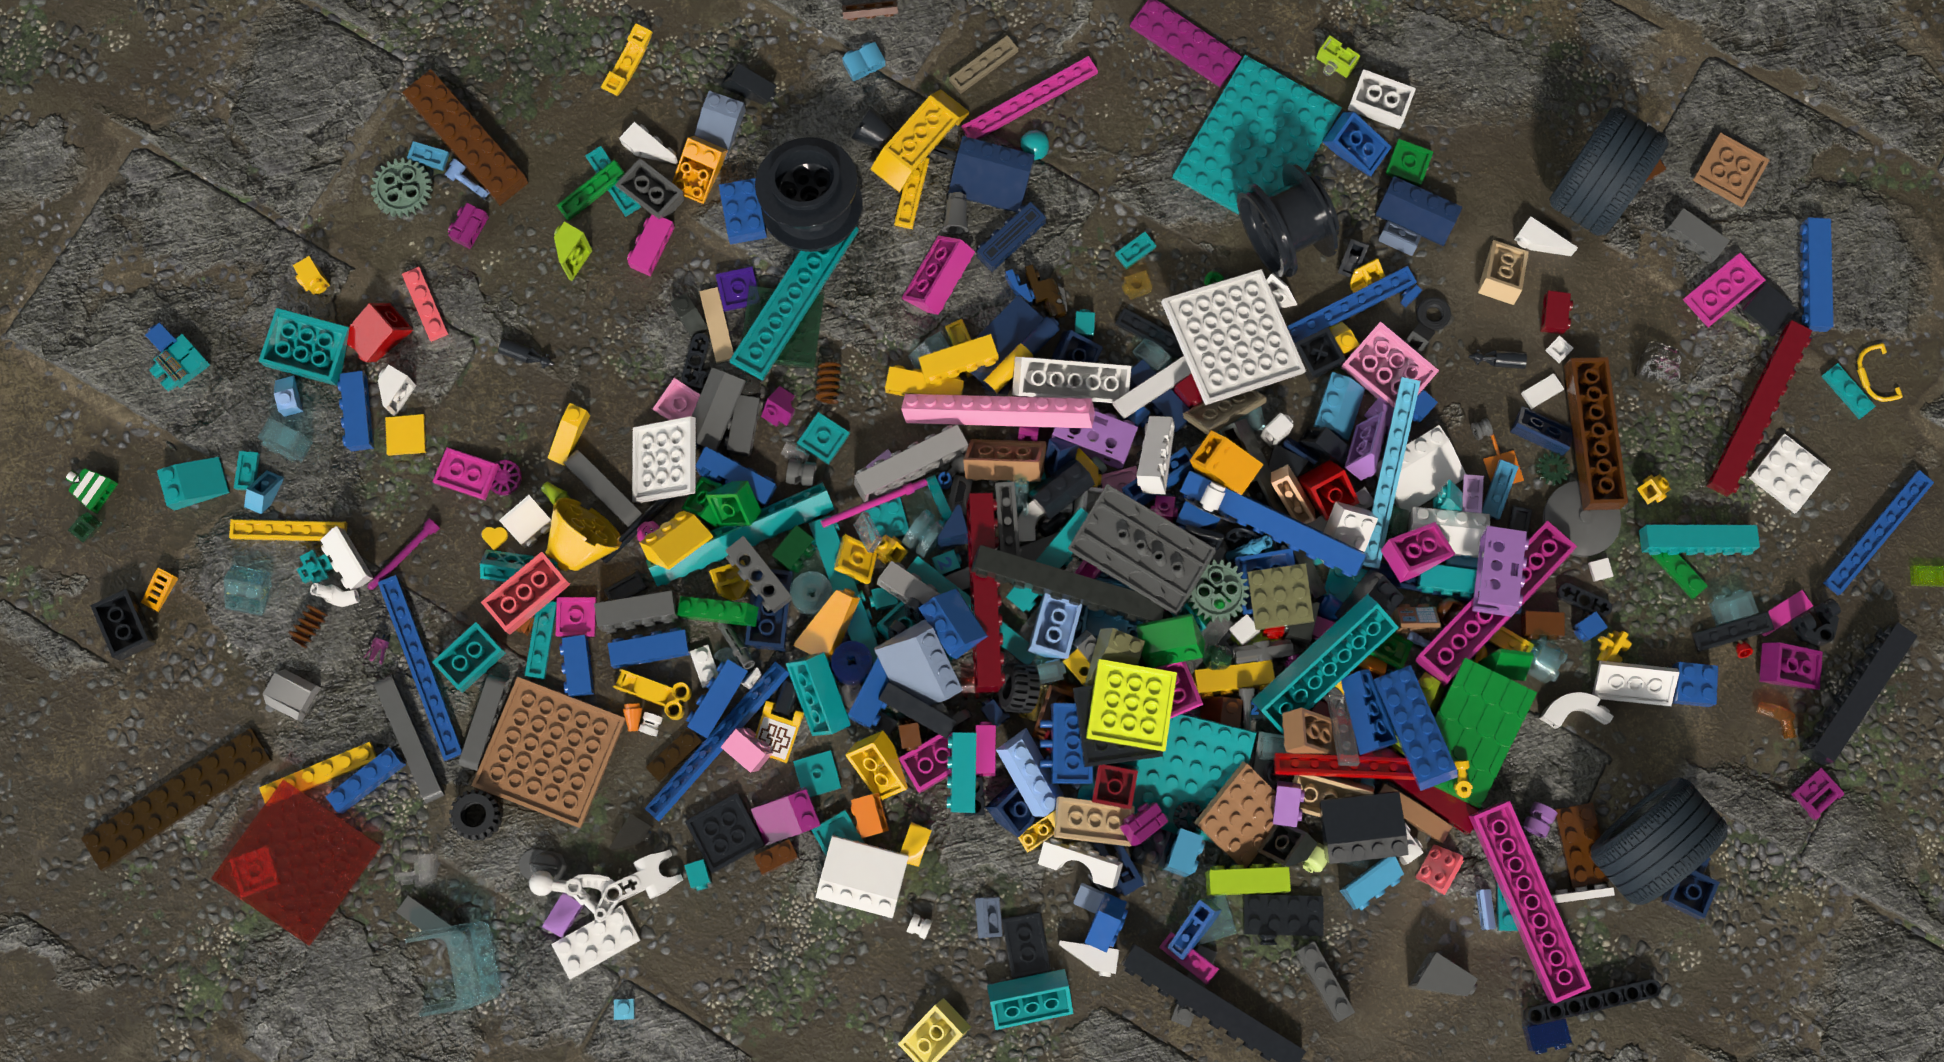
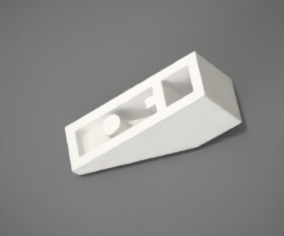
[1514,216,1578,256]
[1058,941,1119,977]

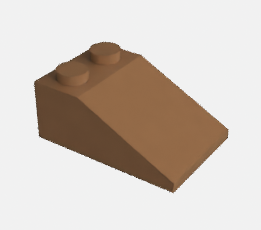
[1282,708,1340,755]

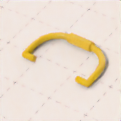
[1857,343,1903,402]

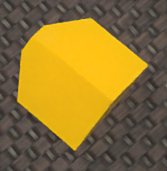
[1349,258,1385,293]
[709,560,751,601]

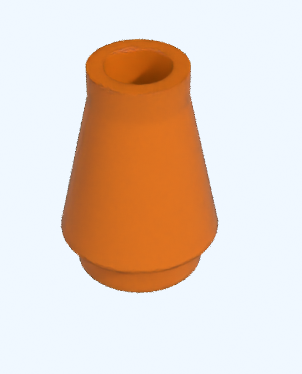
[623,703,642,731]

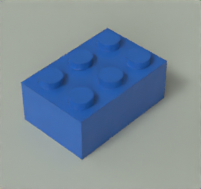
[719,178,767,245]

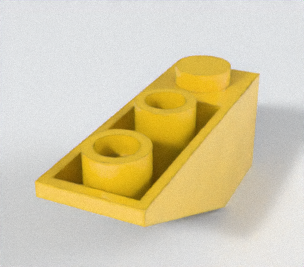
[1018,810,1056,853]

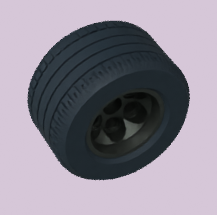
[1549,107,1669,236]
[1591,778,1728,905]

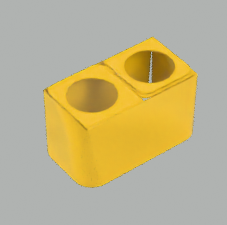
[900,822,932,867]

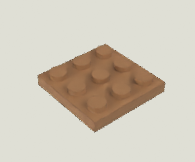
[1692,133,1769,208]

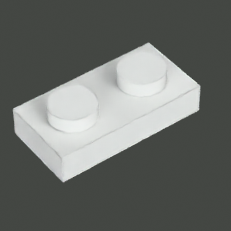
[690,645,719,688]

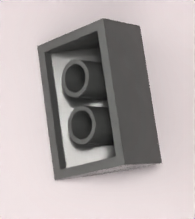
[615,158,684,219]

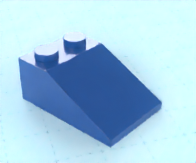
[1322,112,1391,176]

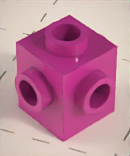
[1151,495,1178,524]

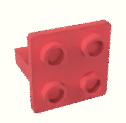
[1416,845,1464,895]

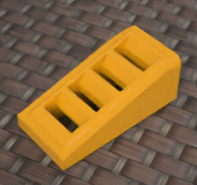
[141,568,178,612]

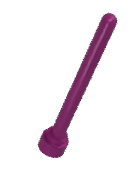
[367,518,440,590]

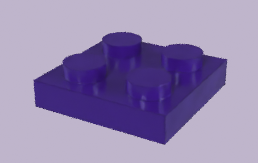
[715,267,761,312]

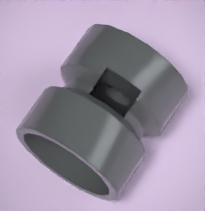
[786,459,817,487]

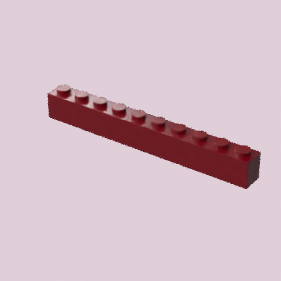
[1706,320,1813,497]
[1311,700,1480,835]

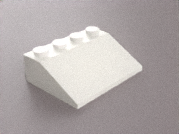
[1375,425,1466,516]
[816,835,909,918]

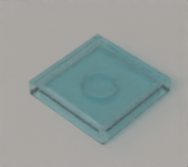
[1187,895,1237,945]

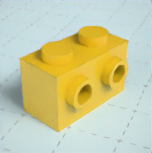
[293,256,330,295]

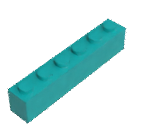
[1005,507,1088,612]
[1639,525,1760,555]

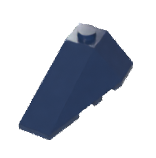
[985,756,1051,837]

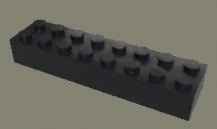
[1801,622,1917,766]

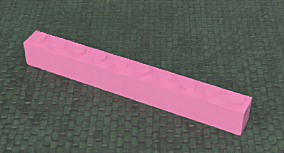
[901,394,1095,428]

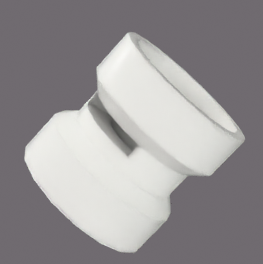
[638,712,663,737]
[907,913,933,939]

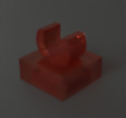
[961,678,979,700]

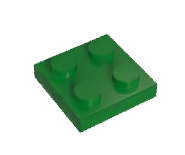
[1385,139,1434,187]

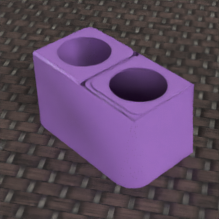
[542,893,584,938]

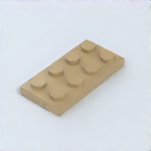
[1054,797,1135,846]

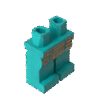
[149,334,210,392]

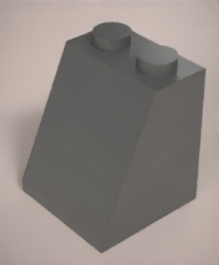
[1408,952,1478,996]

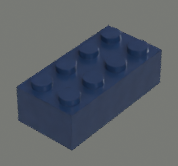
[745,569,794,651]

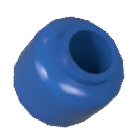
[1317,594,1343,622]

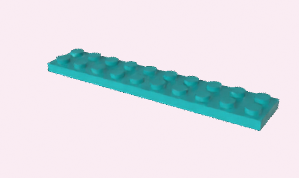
[730,227,859,381]

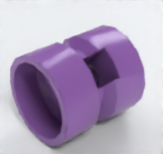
[1522,802,1558,838]

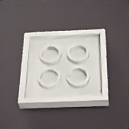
[1749,434,1831,514]

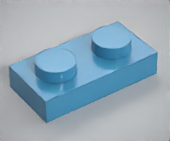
[407,141,450,171]

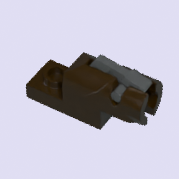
[1025,264,1067,320]

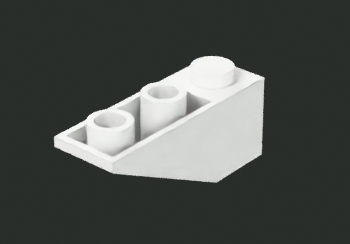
[620,122,678,165]

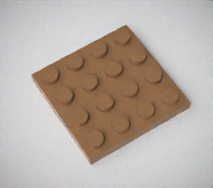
[1194,762,1276,869]

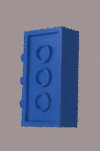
[1040,703,1093,784]

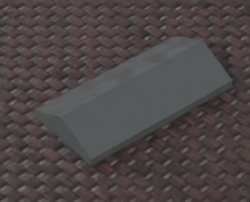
[691,368,746,452]

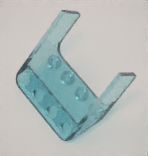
[405,921,501,1017]

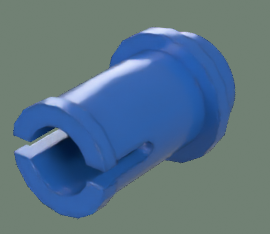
[937,472,952,489]

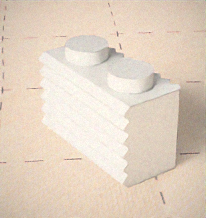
[1260,413,1293,449]

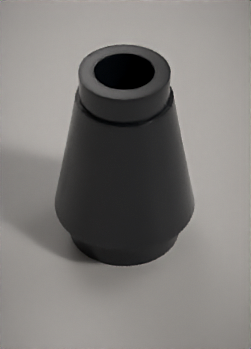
[1037,512,1066,537]

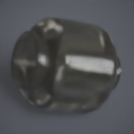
[738,371,761,397]

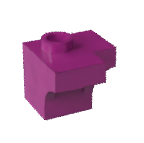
[761,386,795,427]

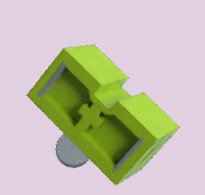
[1316,36,1360,78]

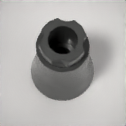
[942,192,968,235]

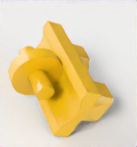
[1597,631,1632,663]

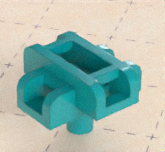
[296,550,333,584]

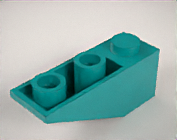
[1433,480,1463,511]

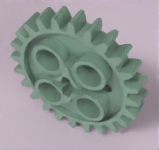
[371,158,433,218]
[1187,559,1249,623]

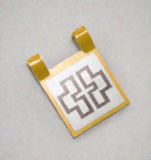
[755,701,804,763]

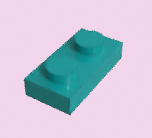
[1115,232,1156,269]
[234,451,260,490]

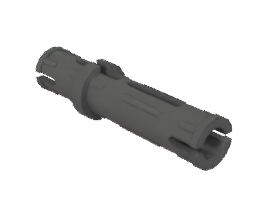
[717,623,755,669]

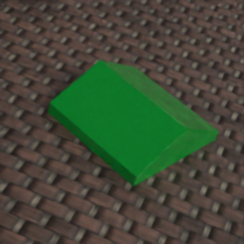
[1370,633,1413,669]

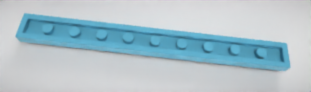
[1363,377,1421,569]

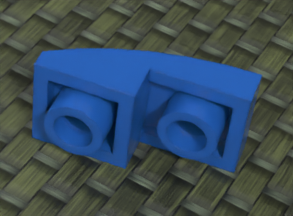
[1005,269,1035,306]

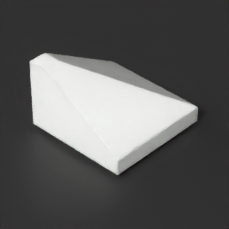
[741,668,762,690]

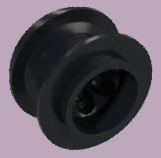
[755,137,863,252]
[1237,162,1340,277]

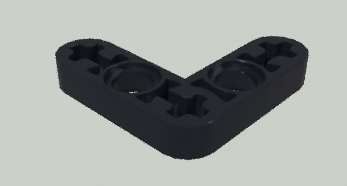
[682,333,710,390]

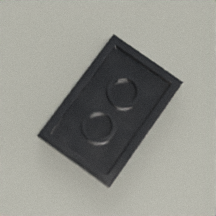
[1001,912,1051,978]

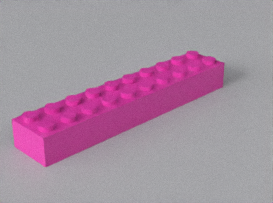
[1415,521,1577,687]
[1469,801,1591,1004]

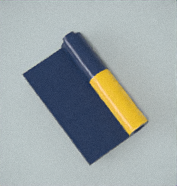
[970,295,1059,394]

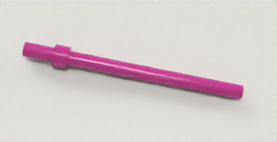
[820,478,927,528]

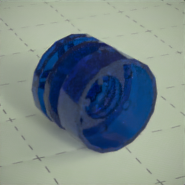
[831,641,873,686]

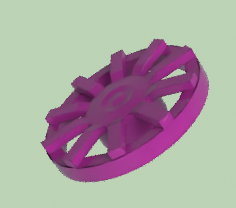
[490,460,522,495]

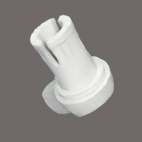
[310,583,360,607]

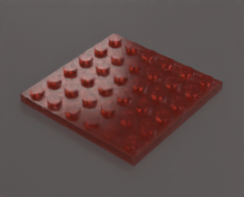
[211,780,382,946]

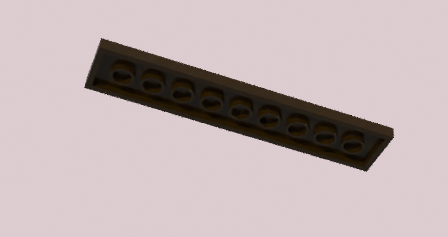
[81,728,272,871]

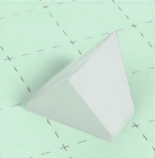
[1266,273,1297,309]

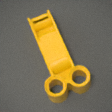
[613,669,692,720]

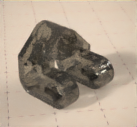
[1634,341,1682,384]

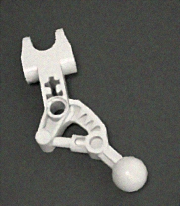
[529,850,683,922]

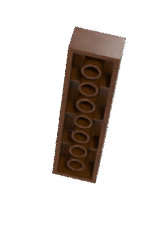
[402,69,528,206]
[1564,357,1628,510]

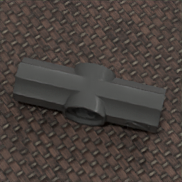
[1232,639,1294,664]

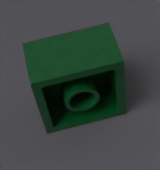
[772,525,817,574]

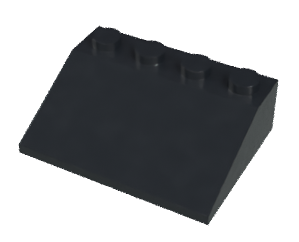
[1320,791,1409,864]

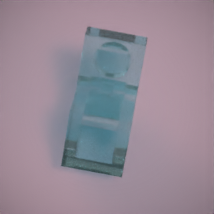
[1132,338,1172,374]

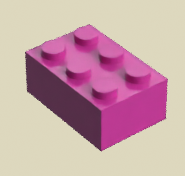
[899,732,952,794]

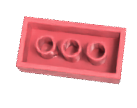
[481,552,570,634]

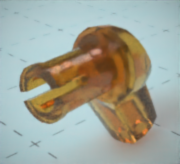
[1757,702,1797,739]

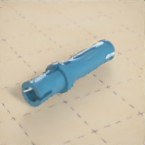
[1226,535,1272,563]

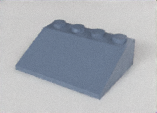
[874,619,963,705]

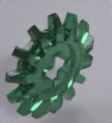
[1536,452,1570,486]

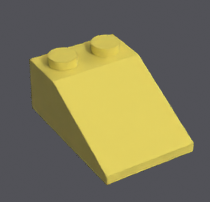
[898,998,971,1062]

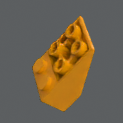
[672,136,728,204]
[1190,430,1263,496]

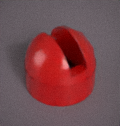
[1735,641,1753,658]

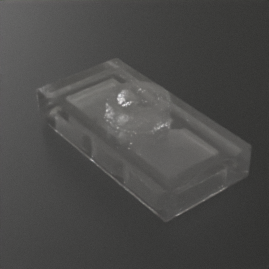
[853,512,882,553]

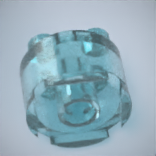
[1528,638,1568,683]

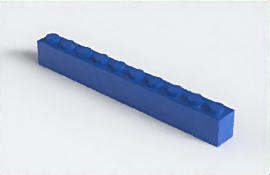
[1180,470,1368,577]

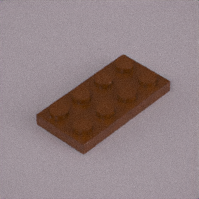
[1555,803,1610,888]

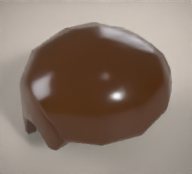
[1436,597,1464,626]

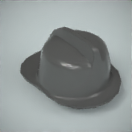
[519,849,566,880]

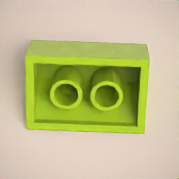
[554,221,592,281]

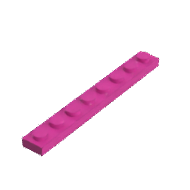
[961,56,1098,140]

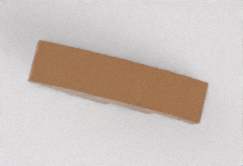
[1377,783,1452,843]

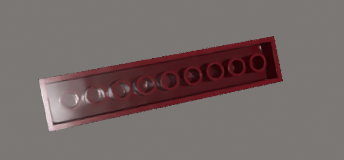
[966,493,1005,693]

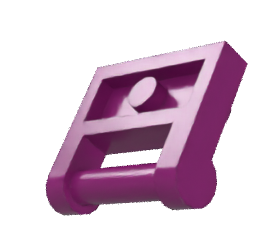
[1791,768,1844,821]

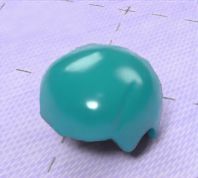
[1020,129,1049,160]

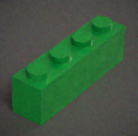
[677,596,759,627]

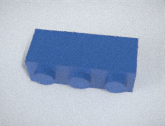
[559,635,595,698]

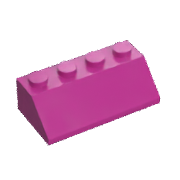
[902,235,975,315]

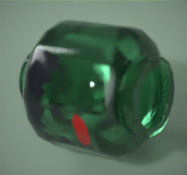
[1202,645,1232,670]

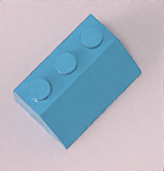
[1313,372,1365,442]
[1339,857,1404,910]

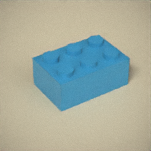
[1163,828,1205,877]

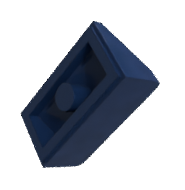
[1281,437,1320,468]

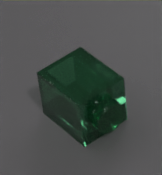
[68,512,103,543]

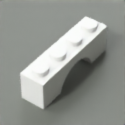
[1038,838,1123,888]

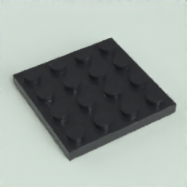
[1073,685,1163,767]

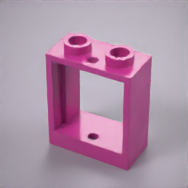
[976,722,996,776]

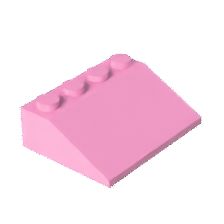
[1341,322,1439,408]

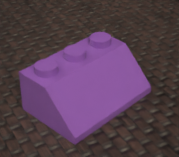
[1345,411,1386,480]

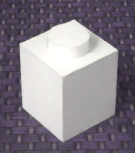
[1229,614,1261,646]

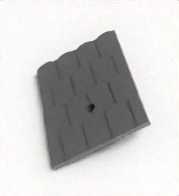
[1068,484,1216,616]

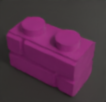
[448,203,489,249]
[1120,802,1168,846]

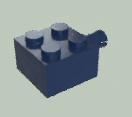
[1661,857,1720,919]

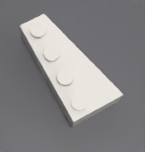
[1137,416,1175,494]

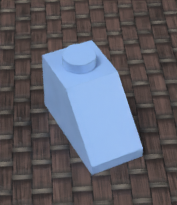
[274,375,303,417]

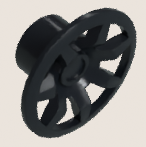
[1225,525,1265,554]

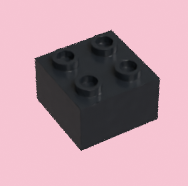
[1294,327,1346,382]

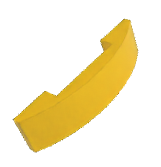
[601,24,653,96]

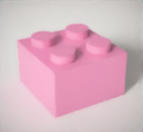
[721,727,773,773]

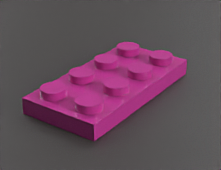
[1683,253,1766,328]

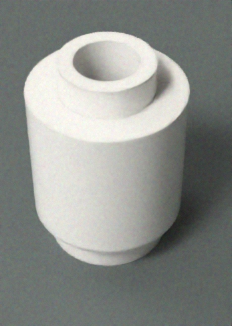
[1200,482,1225,512]

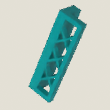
[480,549,560,582]

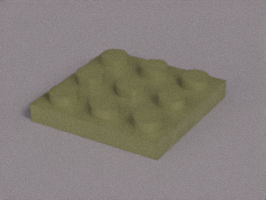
[1248,563,1314,630]

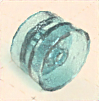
[902,509,946,559]
[790,571,833,617]

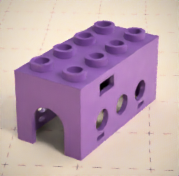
[1052,408,1138,470]
[1472,526,1529,617]

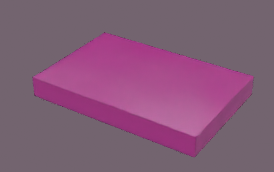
[432,447,500,501]

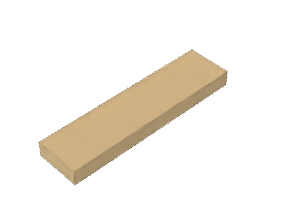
[699,287,734,363]

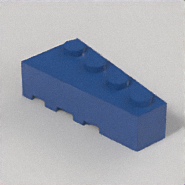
[695,446,777,507]
[1341,669,1398,755]

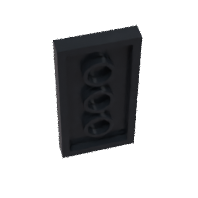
[1243,894,1324,936]

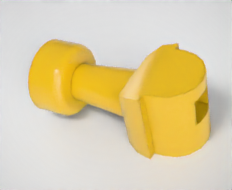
[1453,760,1473,798]

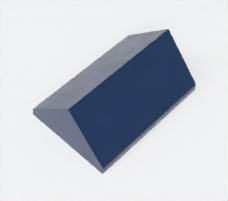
[1510,406,1573,456]
[938,504,968,550]

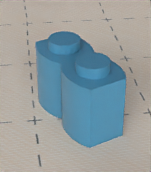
[842,42,885,81]

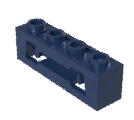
[1087,841,1145,897]

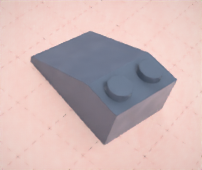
[694,91,746,160]

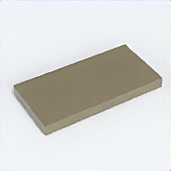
[1183,389,1266,435]

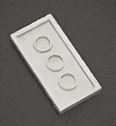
[1592,661,1679,706]
[551,905,641,980]

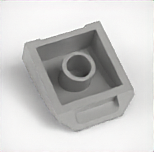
[263,669,321,722]

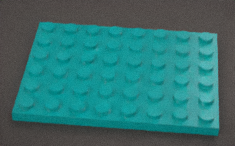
[1172,55,1342,215]
[1077,714,1256,843]

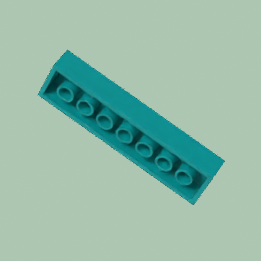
[1251,594,1399,734]

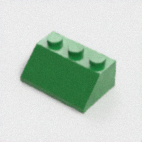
[1136,614,1205,668]

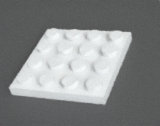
[632,416,696,503]

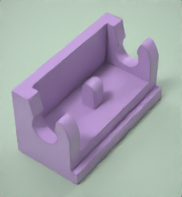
[1462,475,1484,513]

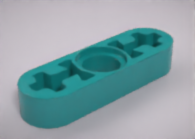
[926,475,952,522]

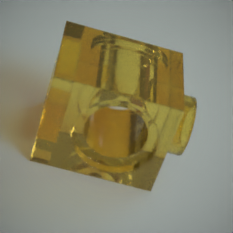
[1122,270,1152,300]

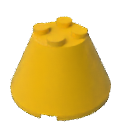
[545,498,622,571]

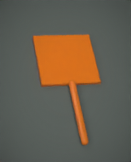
[1483,433,1524,484]

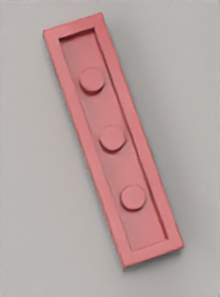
[402,267,448,342]

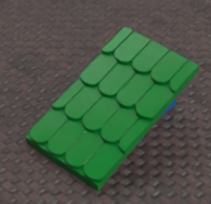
[1434,658,1537,808]

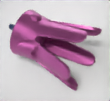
[363,635,389,665]

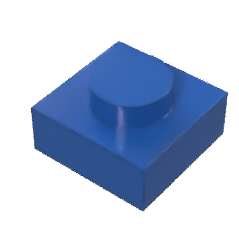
[1400,285,1422,308]

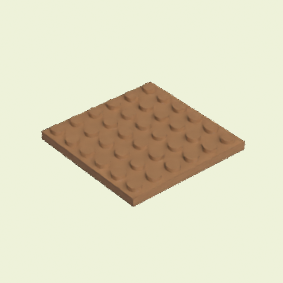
[471,677,626,828]

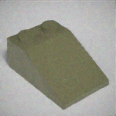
[1085,628,1145,686]

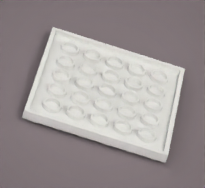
[1161,269,1306,405]

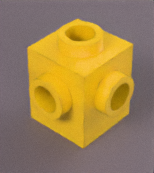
[1637,474,1671,504]
[873,535,908,564]

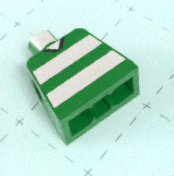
[66,468,118,514]

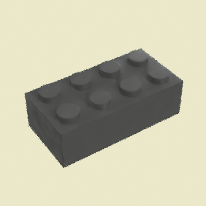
[594,591,680,634]

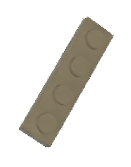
[949,35,1019,94]

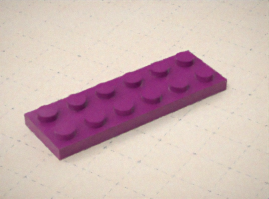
[1130,0,1241,87]

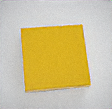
[385,414,426,456]
[834,534,877,585]

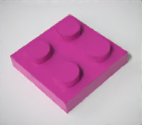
[556,597,597,637]

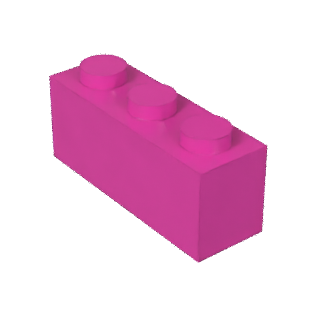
[627,214,675,277]

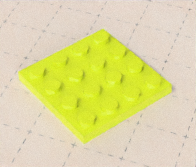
[1086,659,1177,752]

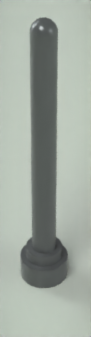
[1239,687,1255,768]

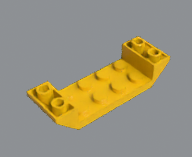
[870,89,969,192]

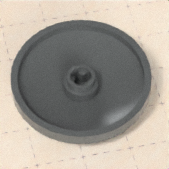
[1543,481,1621,557]

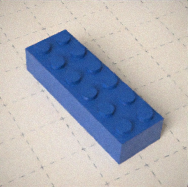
[1374,665,1458,791]

